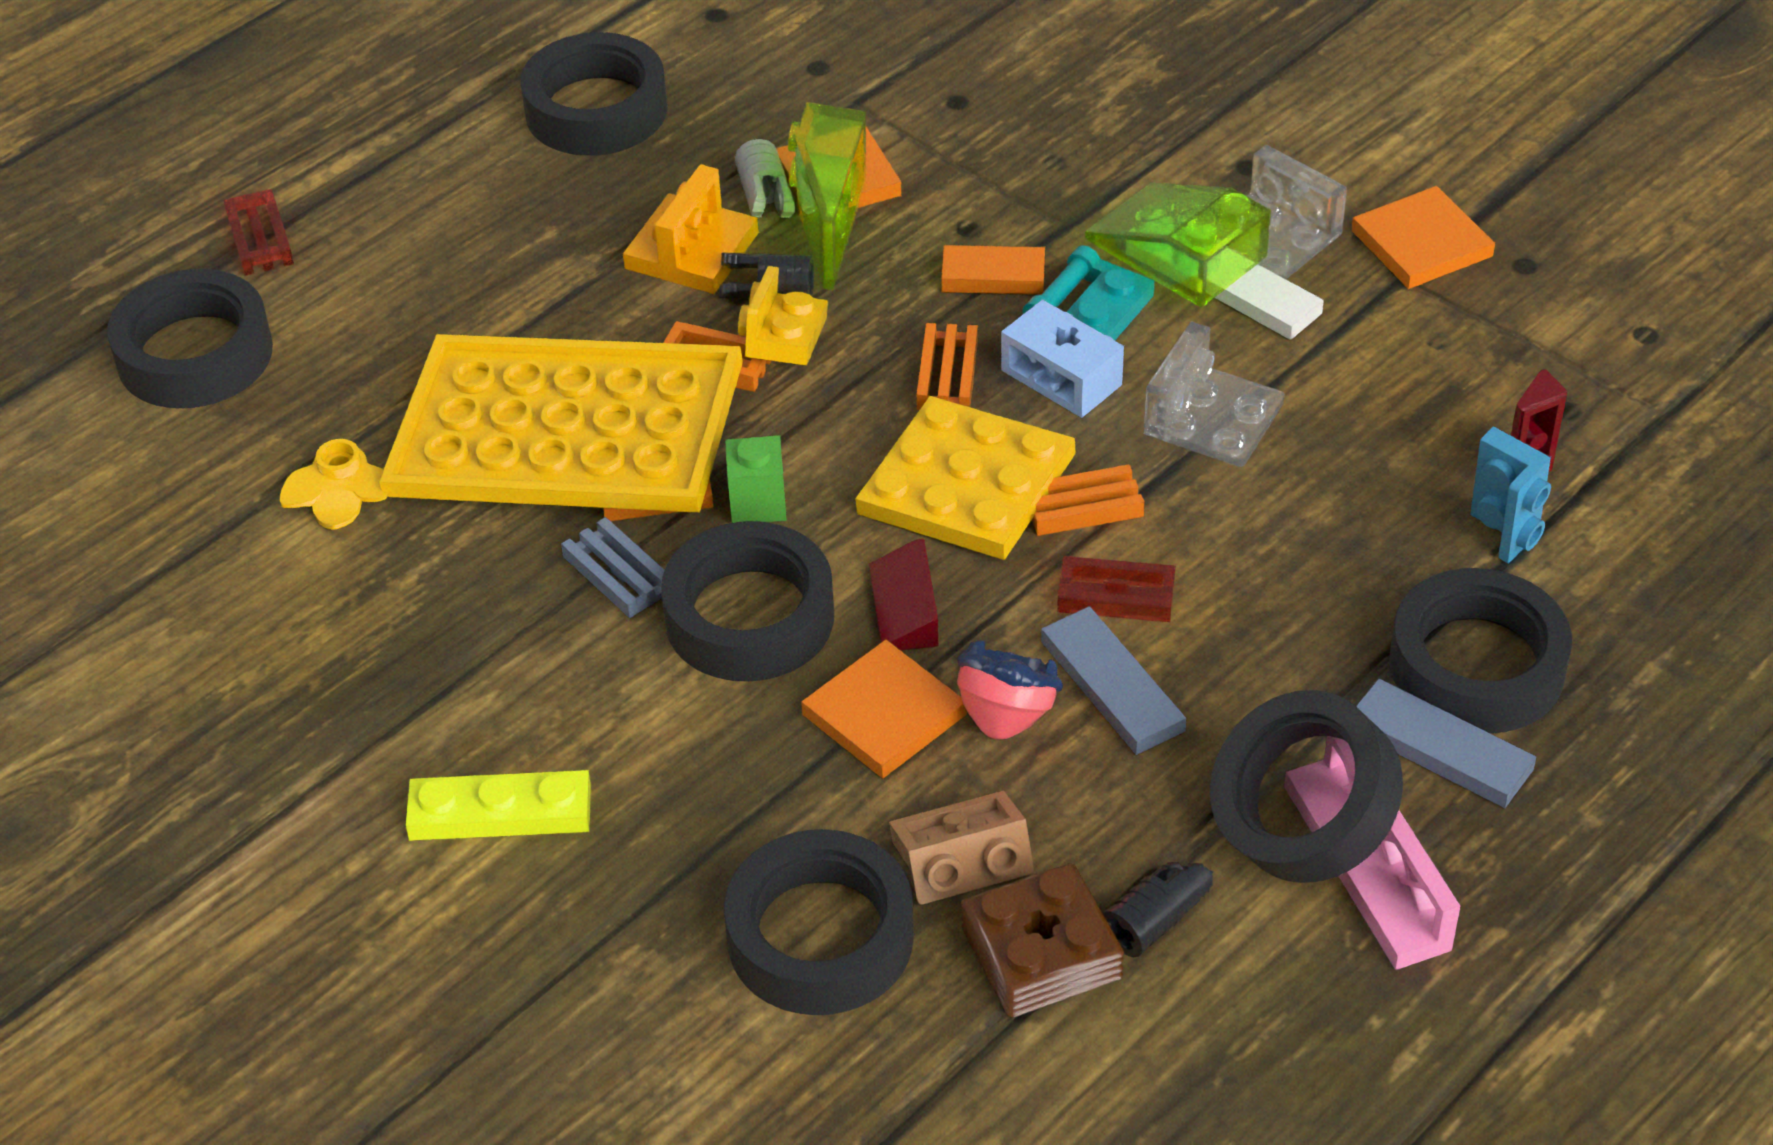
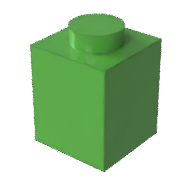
[725,436,787,523]

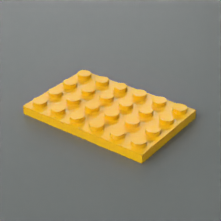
[379,334,743,513]

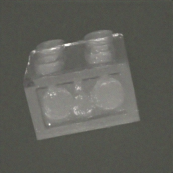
[1202,145,1347,279]
[1144,321,1285,467]

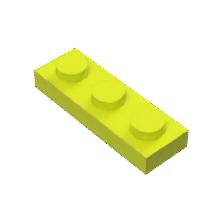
[406,770,591,841]

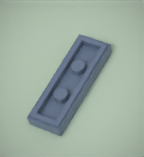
[1041,606,1186,755]
[1357,679,1536,808]

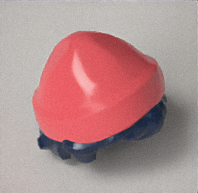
[957,641,1063,740]

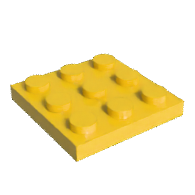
[855,396,1076,560]

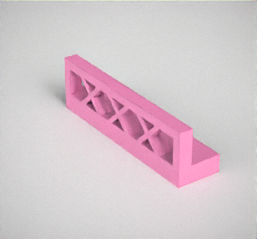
[1284,736,1460,970]

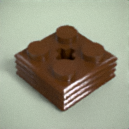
[961,863,1124,1017]

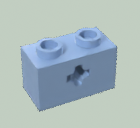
[1001,299,1124,418]

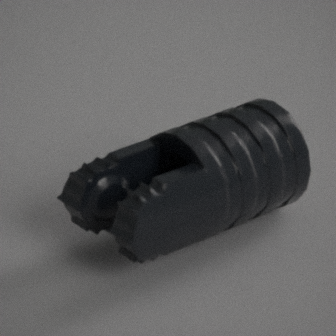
[719,252,814,299]
[1103,862,1213,958]

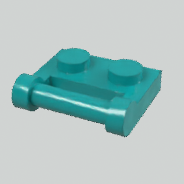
[1022,245,1155,340]

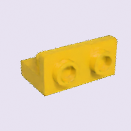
[738,266,828,366]

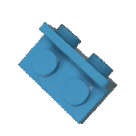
[1470,427,1551,564]

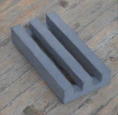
[561,517,664,618]

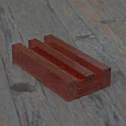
[223,189,294,276]
[1057,556,1176,622]

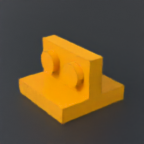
[623,164,759,294]

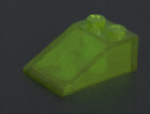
[788,102,866,290]
[1085,183,1271,308]

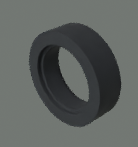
[520,32,668,156]
[107,269,273,408]
[661,521,834,681]
[1389,568,1572,733]
[1210,690,1403,883]
[724,829,914,1015]

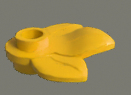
[280,439,388,530]

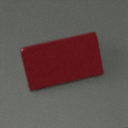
[1511,369,1568,472]
[869,538,939,650]

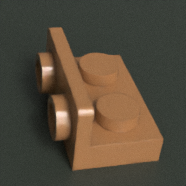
[889,791,1034,904]

